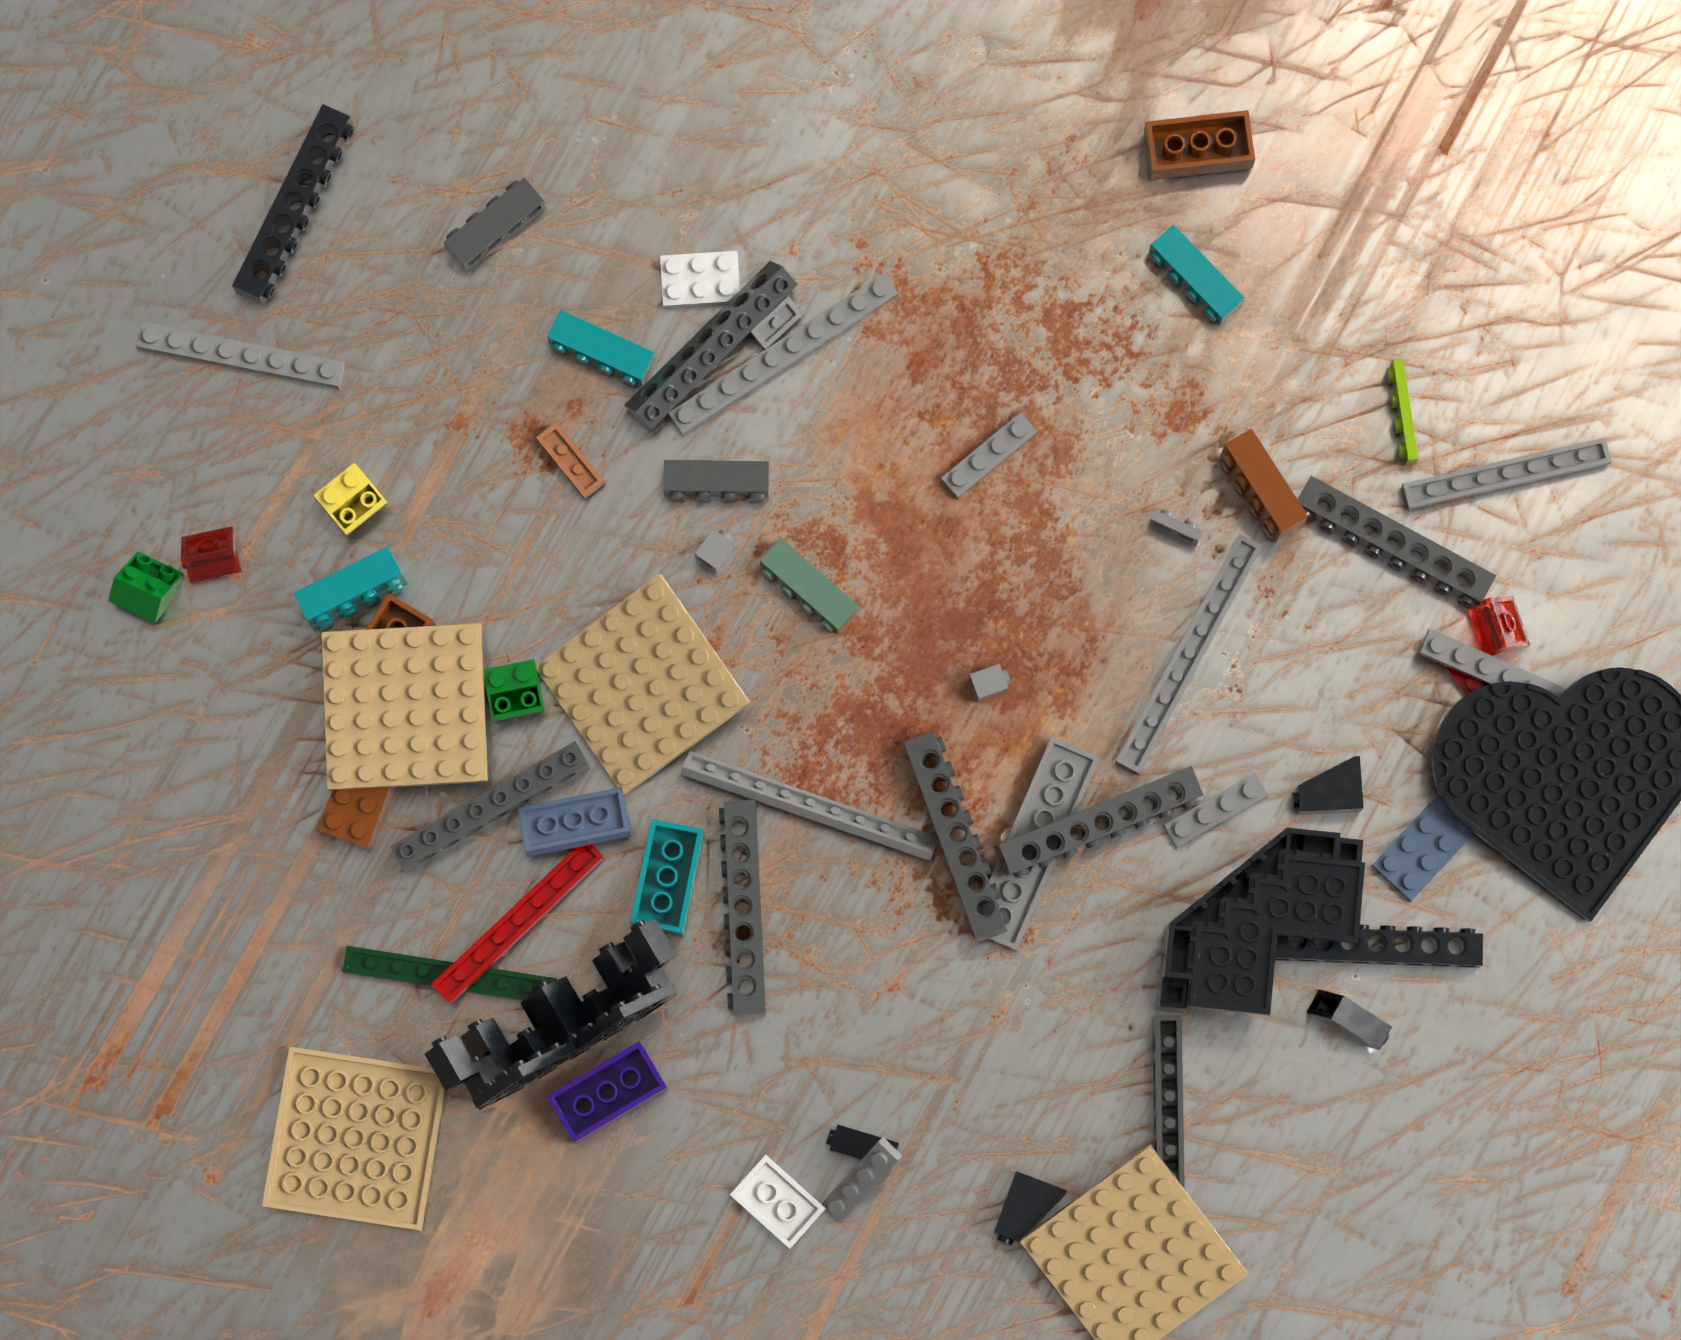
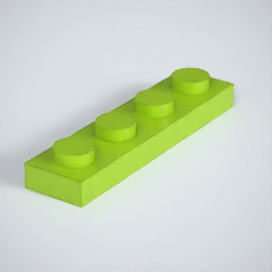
[1387,358,1418,466]

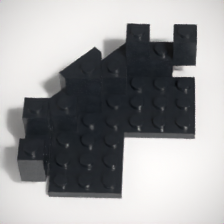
[1157,827,1365,1016]
[424,919,678,1110]

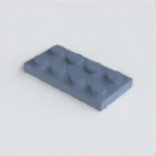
[518,787,631,857]
[1371,793,1474,902]

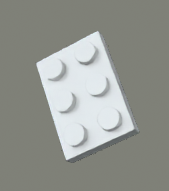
[660,251,740,308]
[730,1155,826,1249]

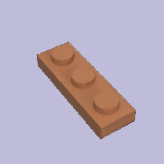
[536,422,605,499]

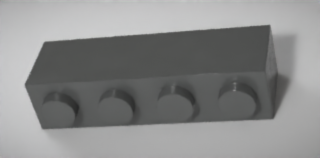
[444,178,546,271]
[663,460,769,501]

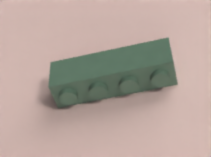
[760,538,859,634]

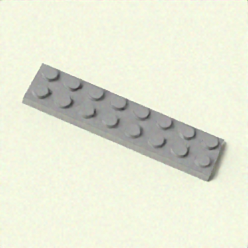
[968,736,1100,952]

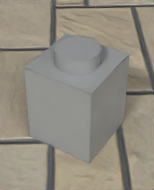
[694,529,735,574]
[969,664,1011,703]

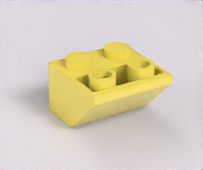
[314,462,388,535]

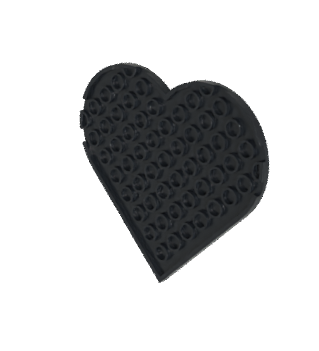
[1432,667,1681,922]

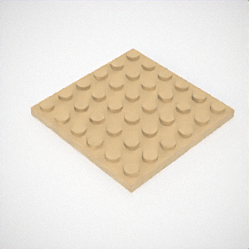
[536,574,751,795]
[322,623,488,791]
[262,1046,445,1231]
[1020,1144,1248,1340]

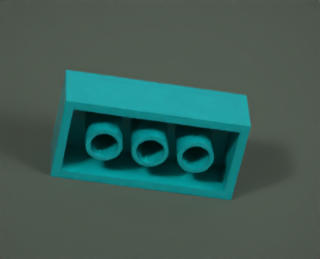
[293,546,408,631]
[630,819,705,937]

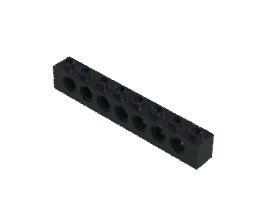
[232,104,354,305]
[1275,924,1483,968]

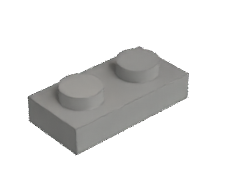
[750,296,803,350]
[1149,510,1203,546]

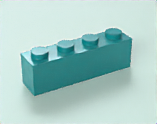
[1149,224,1245,324]
[547,310,656,386]

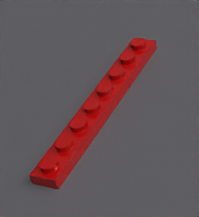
[431,844,604,1005]

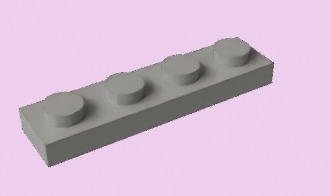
[941,412,1037,499]
[1163,773,1269,849]
[821,1137,902,1223]

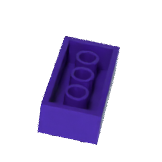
[547,1041,668,1144]

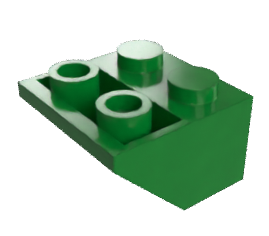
[108,551,184,623]
[483,659,545,722]

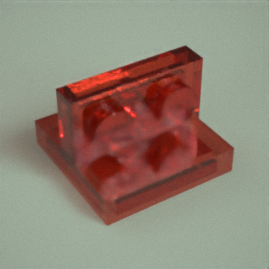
[181,526,241,583]
[1468,596,1530,656]

